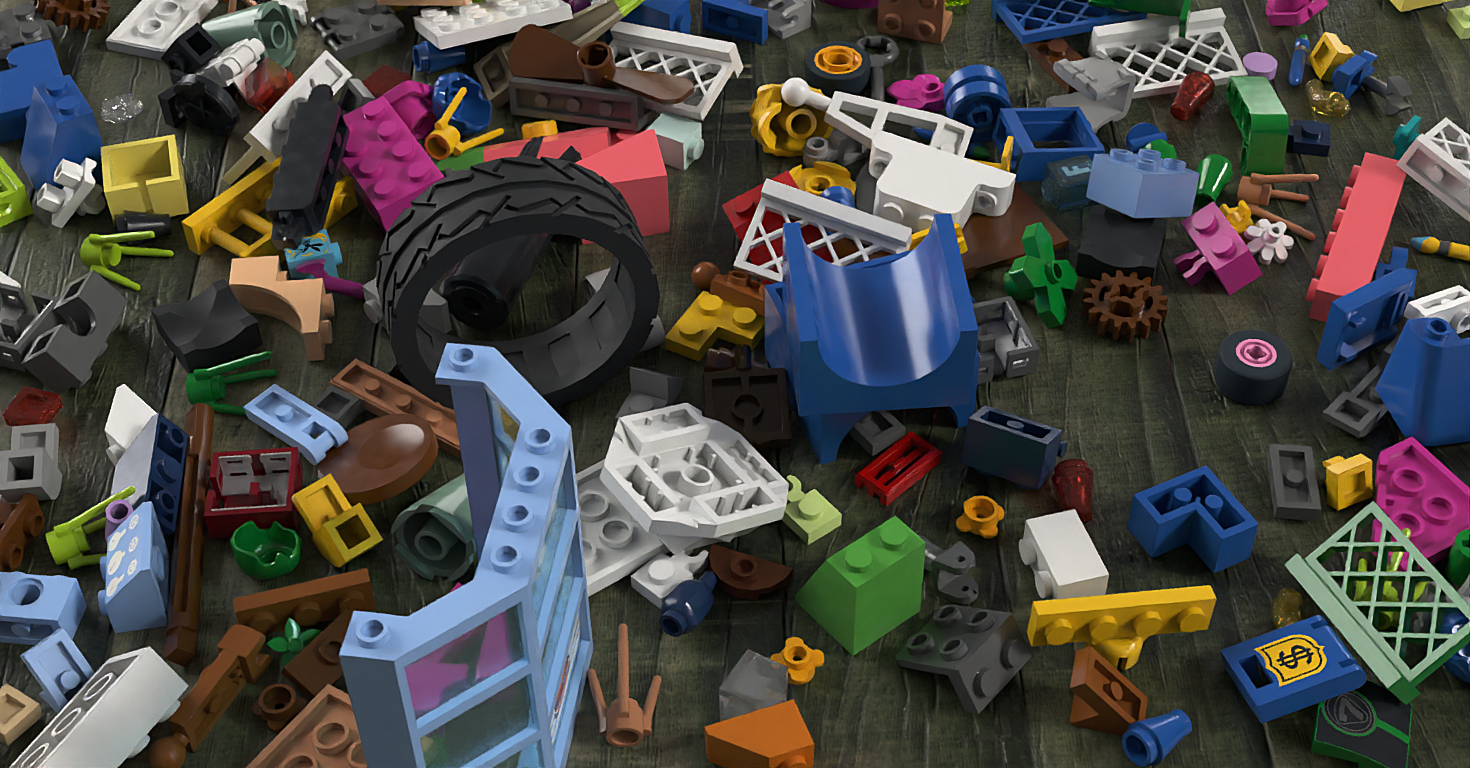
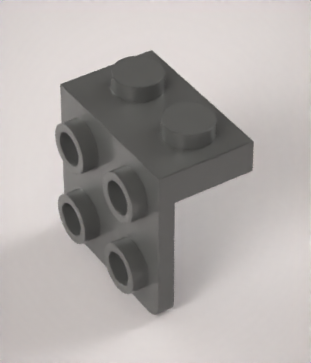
[896,604,1032,714]

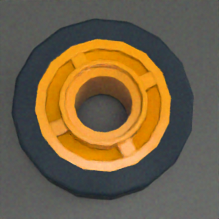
[805,41,871,99]

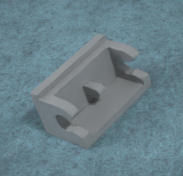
[749,0,811,40]

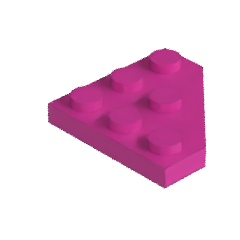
[1371,436,1470,572]

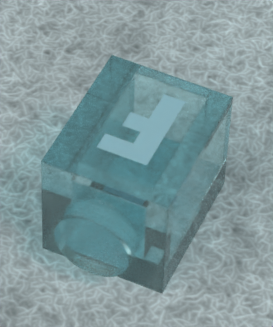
[1041,154,1098,214]

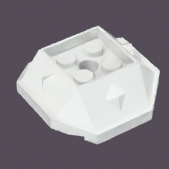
[599,403,789,554]

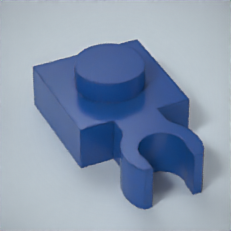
[1331,50,1378,103]

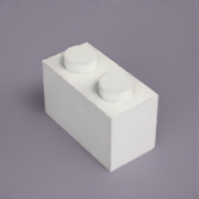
[1019,509,1109,600]

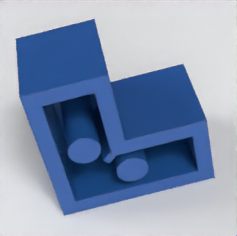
[1127,465,1259,573]

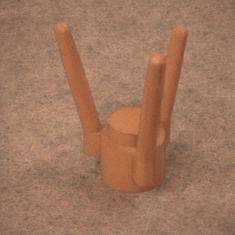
[1236,173,1319,240]
[587,623,662,747]

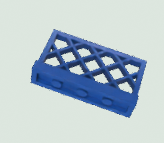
[991,0,1147,44]

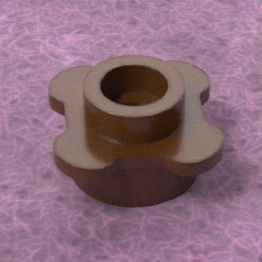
[252,683,308,732]

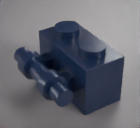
[960,405,1068,490]

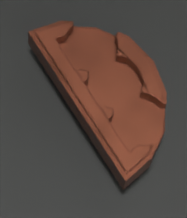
[709,544,793,600]

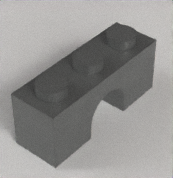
[21,270,128,395]

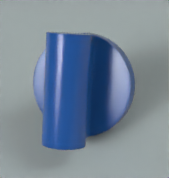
[1126,122,1168,154]

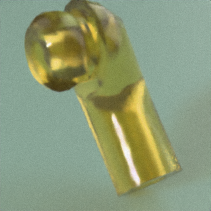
[1305,79,1350,117]
[1271,587,1303,629]

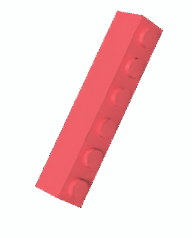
[1306,152,1407,322]

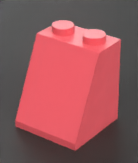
[575,129,670,245]

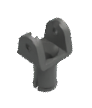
[918,535,979,605]

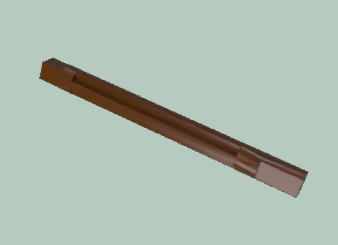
[164,403,215,667]

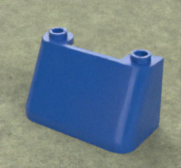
[1375,317,1470,447]

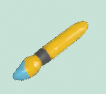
[1410,236,1470,261]

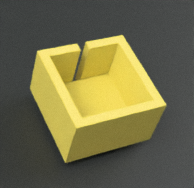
[101,134,189,226]

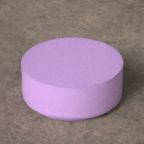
[1242,52,1277,81]

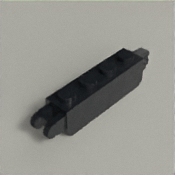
[265,83,350,250]

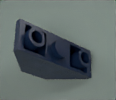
[110,413,188,535]

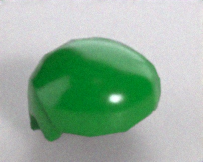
[230,521,303,580]

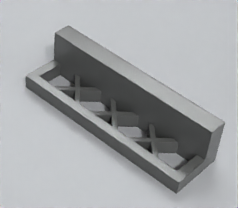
[509,77,655,131]

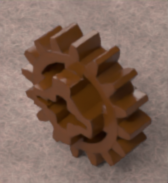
[33,0,110,32]
[1081,270,1168,342]

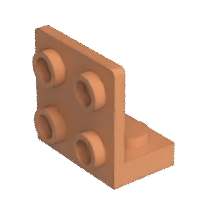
[877,0,953,45]

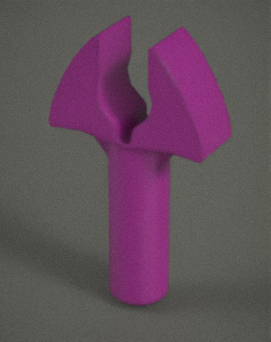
[294,259,365,299]

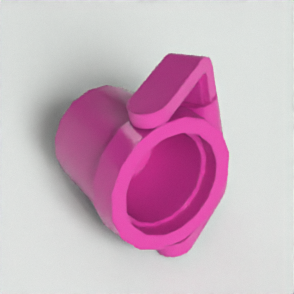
[1266,0,1328,26]
[381,80,437,140]

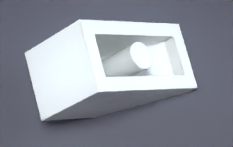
[105,384,157,466]

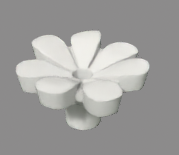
[1244,219,1293,265]

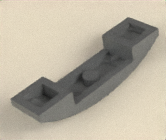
[1321,333,1401,438]

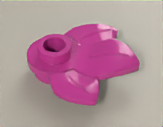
[886,74,945,112]

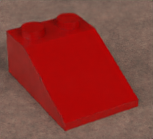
[722,170,834,284]

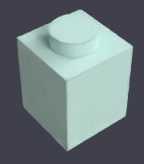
[646,111,704,171]

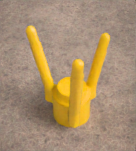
[424,87,504,160]

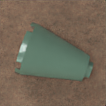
[202,1,298,69]
[392,473,477,582]

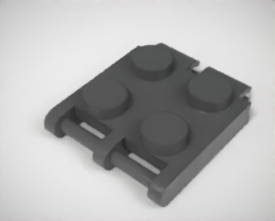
[309,0,405,61]

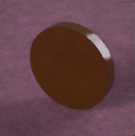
[318,414,439,506]

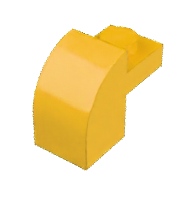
[291,473,383,567]

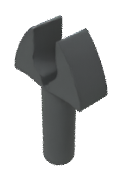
[1362,75,1413,114]

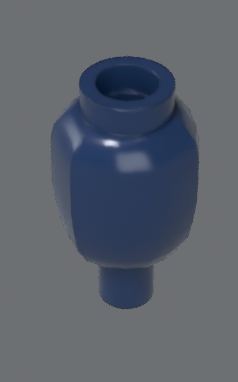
[659,571,719,637]

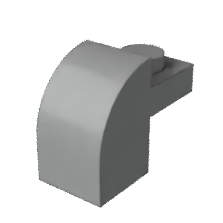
[0,423,62,503]

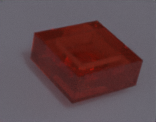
[2,386,63,426]

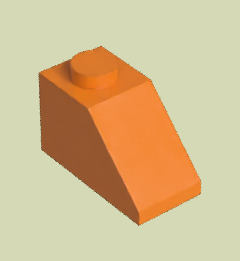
[704,699,814,768]

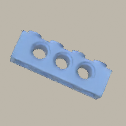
[0,571,87,645]

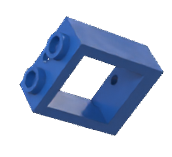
[992,107,1105,182]

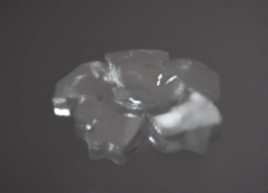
[101,93,144,123]

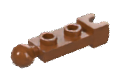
[691,261,770,317]
[148,624,272,768]

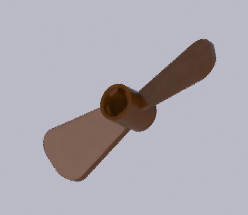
[508,24,694,104]

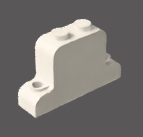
[869,130,1016,233]

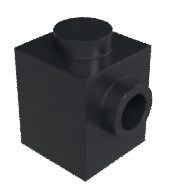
[161,22,222,74]

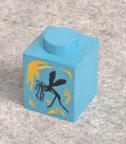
[284,229,343,280]

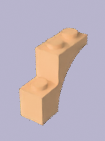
[229,256,334,361]

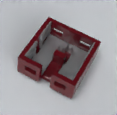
[204,447,303,539]

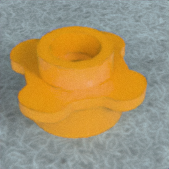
[956,496,1005,538]
[770,637,824,685]

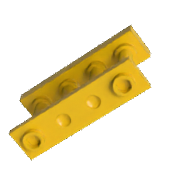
[182,155,358,264]

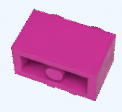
[1173,201,1263,296]

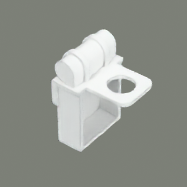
[194,38,273,108]

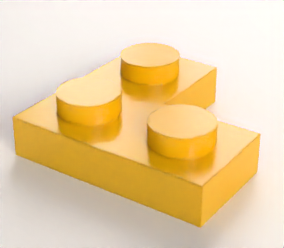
[665,290,765,362]

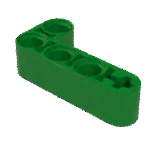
[1226,76,1289,177]

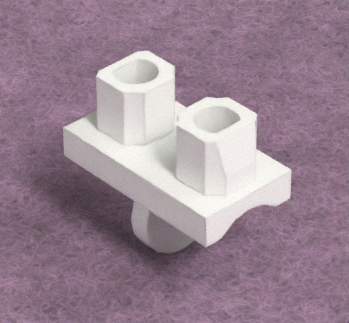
[37,157,106,228]

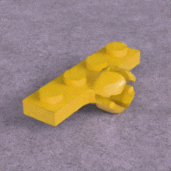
[1027,585,1217,671]

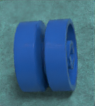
[943,65,1012,143]

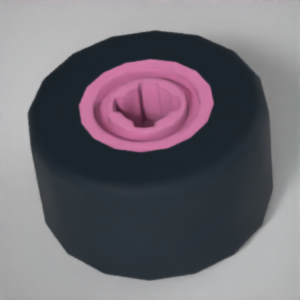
[1214,329,1293,406]

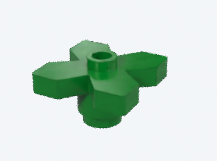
[1003,222,1078,329]

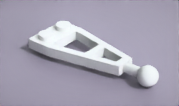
[781,78,974,157]

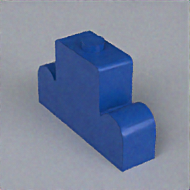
[0,39,63,144]

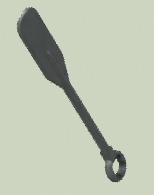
[855,35,899,248]

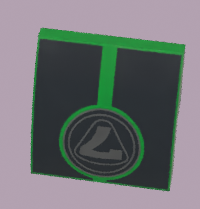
[1311,679,1413,768]

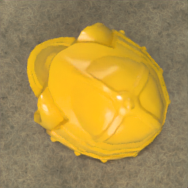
[750,83,833,157]

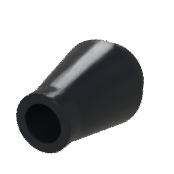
[114,210,172,247]

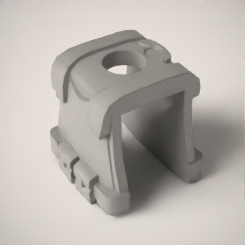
[1046,51,1136,134]

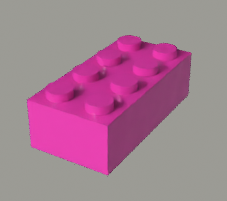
[340,96,444,234]

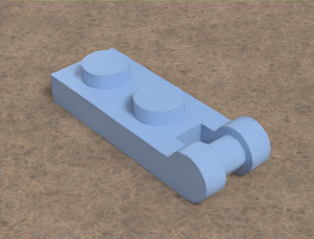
[243,384,348,465]

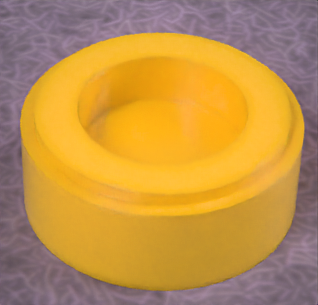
[521,120,558,139]

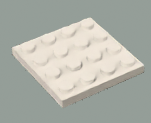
[413,0,573,50]

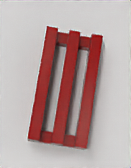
[855,431,942,506]

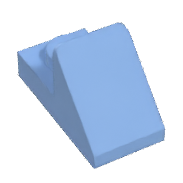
[20,628,95,714]

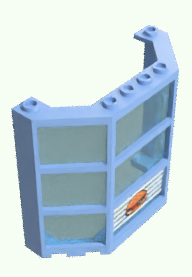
[339,343,593,768]

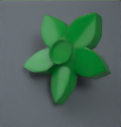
[266,617,321,670]

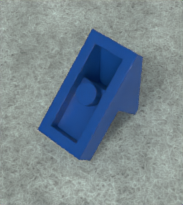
[702,0,768,45]

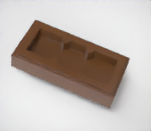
[282,608,353,700]

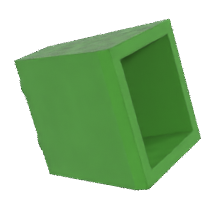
[795,516,926,656]

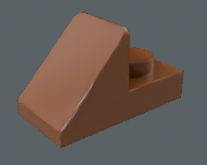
[1070,646,1148,735]

